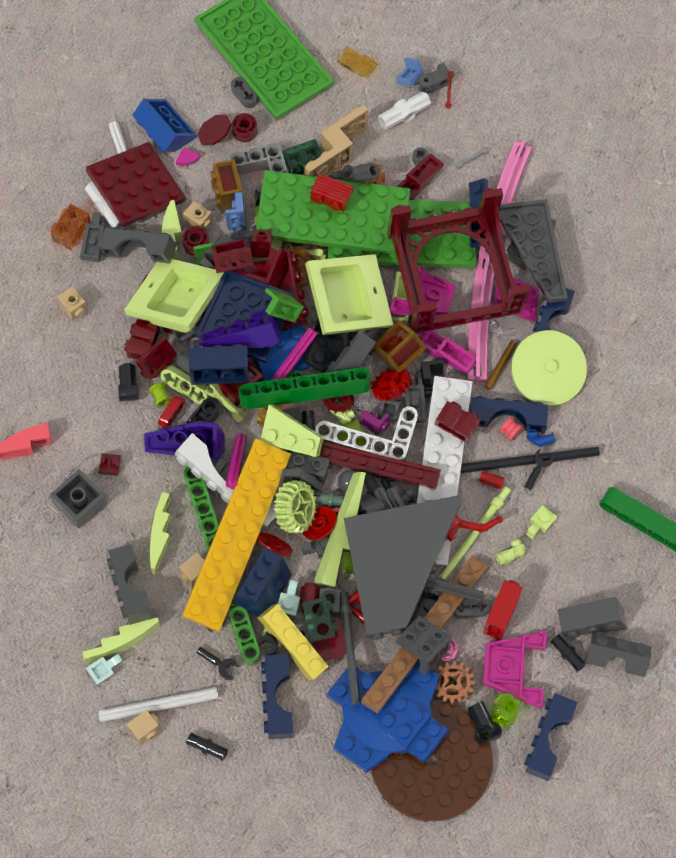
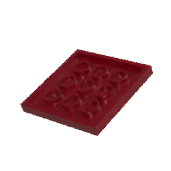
[85,142,186,227]

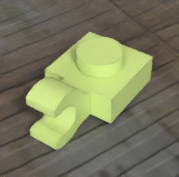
[526,505,557,539]

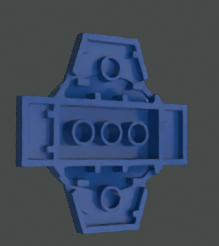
[327,662,449,773]

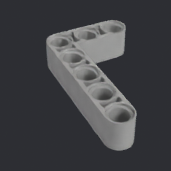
[230,144,288,175]

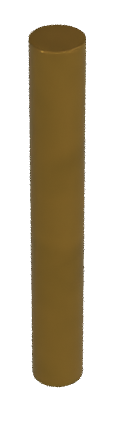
[485,341,517,390]

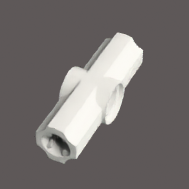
[378,92,431,130]
[85,181,124,230]

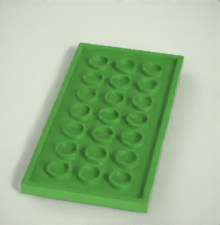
[194,0,334,120]
[256,170,410,255]
[328,200,476,269]

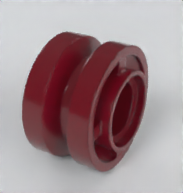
[232,113,257,142]
[182,226,209,256]

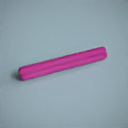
[271,328,318,380]
[226,433,247,489]

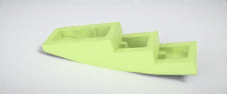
[150,492,171,575]
[82,618,160,664]

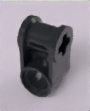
[186,398,220,424]

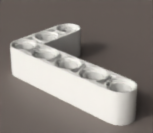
[315,406,418,461]

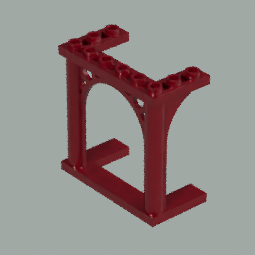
[387,188,530,333]

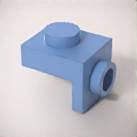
[396,57,424,87]

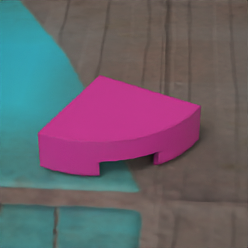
[175,148,200,166]

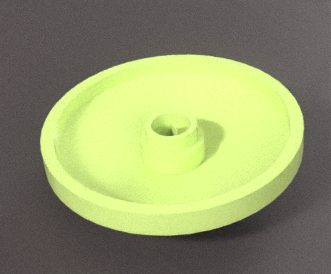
[511,330,587,406]

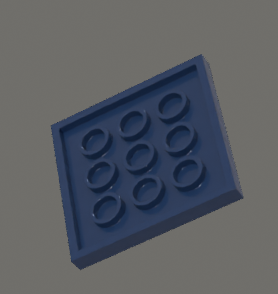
[195,271,295,363]

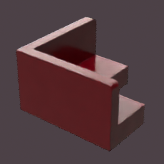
[236,248,288,288]

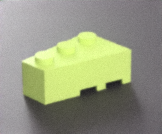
[260,404,324,457]

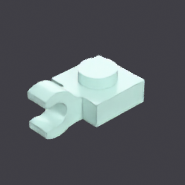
[278,580,300,618]
[86,654,123,685]

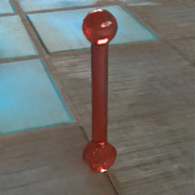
[445,71,454,109]

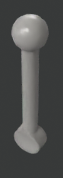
[455,147,488,169]

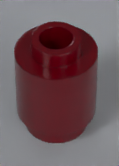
[300,583,320,614]

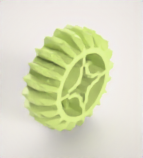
[273,480,317,533]

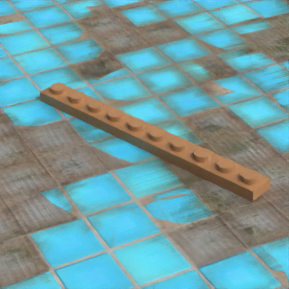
[361,555,488,714]

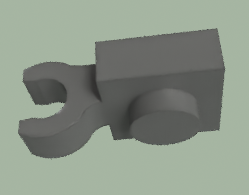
[302,533,331,558]

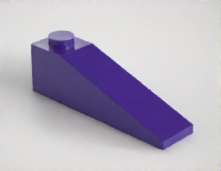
[199,309,280,348]
[144,421,225,460]

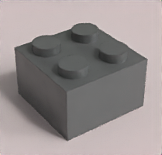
[50,469,107,529]

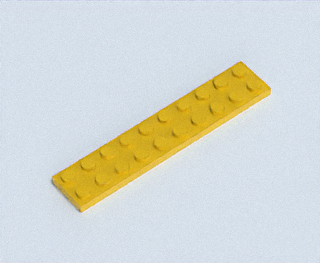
[181,438,291,632]

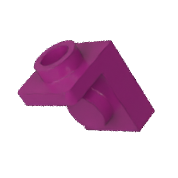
[359,410,390,436]

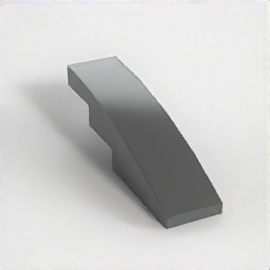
[321,331,376,400]

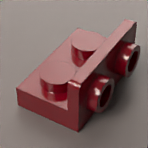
[136,337,177,380]

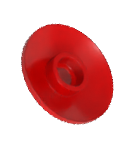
[302,507,337,541]
[257,532,293,556]

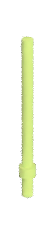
[439,486,511,581]

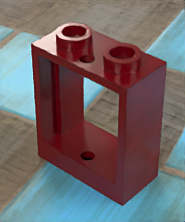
[211,238,254,273]

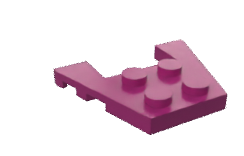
[390,267,455,316]
[483,631,547,709]

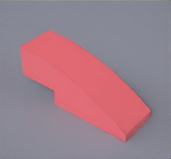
[0,423,52,460]

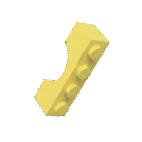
[257,604,329,680]

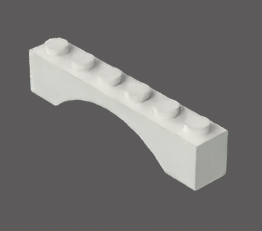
[174,434,276,530]

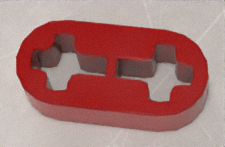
[158,395,185,428]

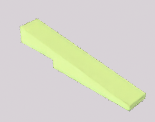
[313,472,366,587]

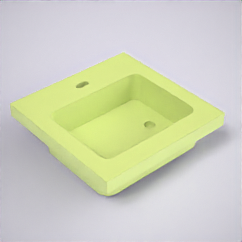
[305,254,393,335]
[124,259,224,333]

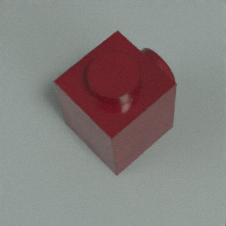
[252,230,272,258]

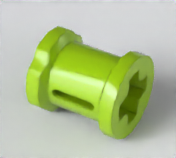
[149,382,172,408]

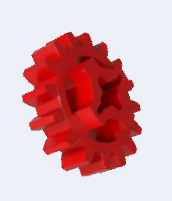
[371,368,412,402]

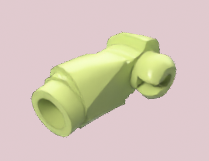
[329,399,355,424]
[495,539,525,565]

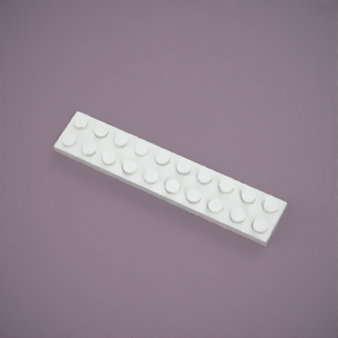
[417,376,472,567]

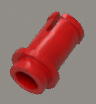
[479,470,505,489]

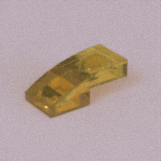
[337,47,378,78]

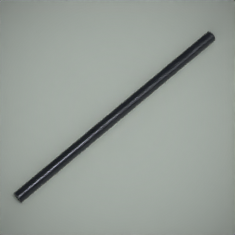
[390,447,600,482]

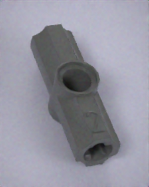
[328,163,379,183]

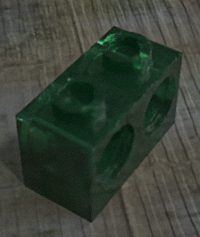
[282,139,322,175]
[302,597,338,642]

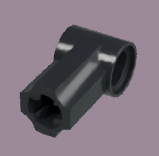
[118,363,139,402]
[468,701,502,744]

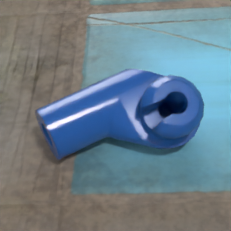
[527,429,555,447]

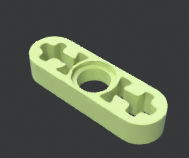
[161,366,211,404]

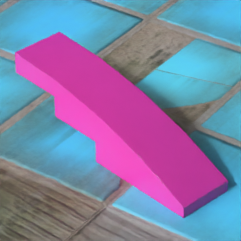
[409,323,476,374]

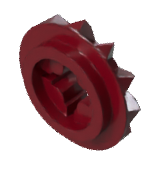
[323,395,354,414]

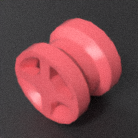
[500,417,523,441]

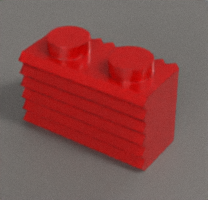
[310,173,354,212]

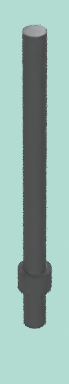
[340,591,360,705]

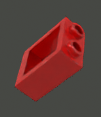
[483,580,523,641]

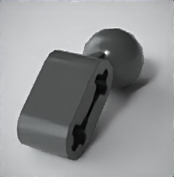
[338,469,385,515]

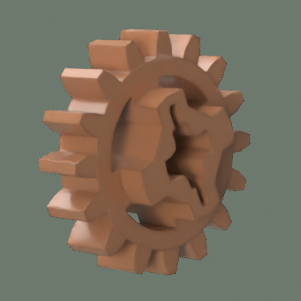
[435,661,476,706]

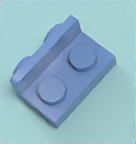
[225,192,246,232]

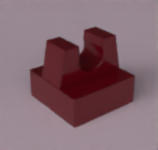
[99,453,121,476]

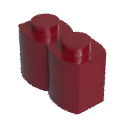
[124,319,160,360]
[434,401,481,443]

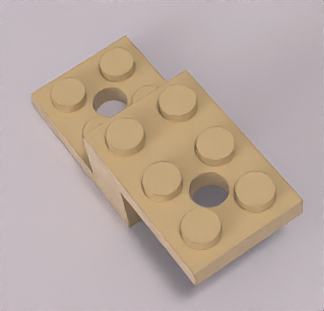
[304,105,368,177]

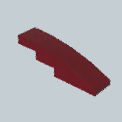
[396,153,444,200]

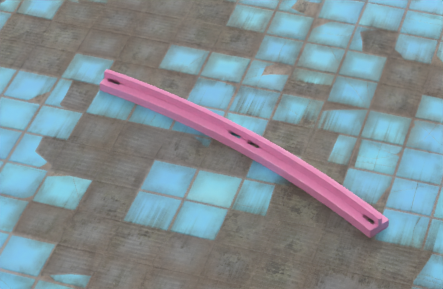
[467,140,532,382]

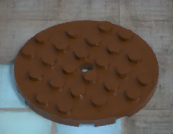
[371,700,493,822]

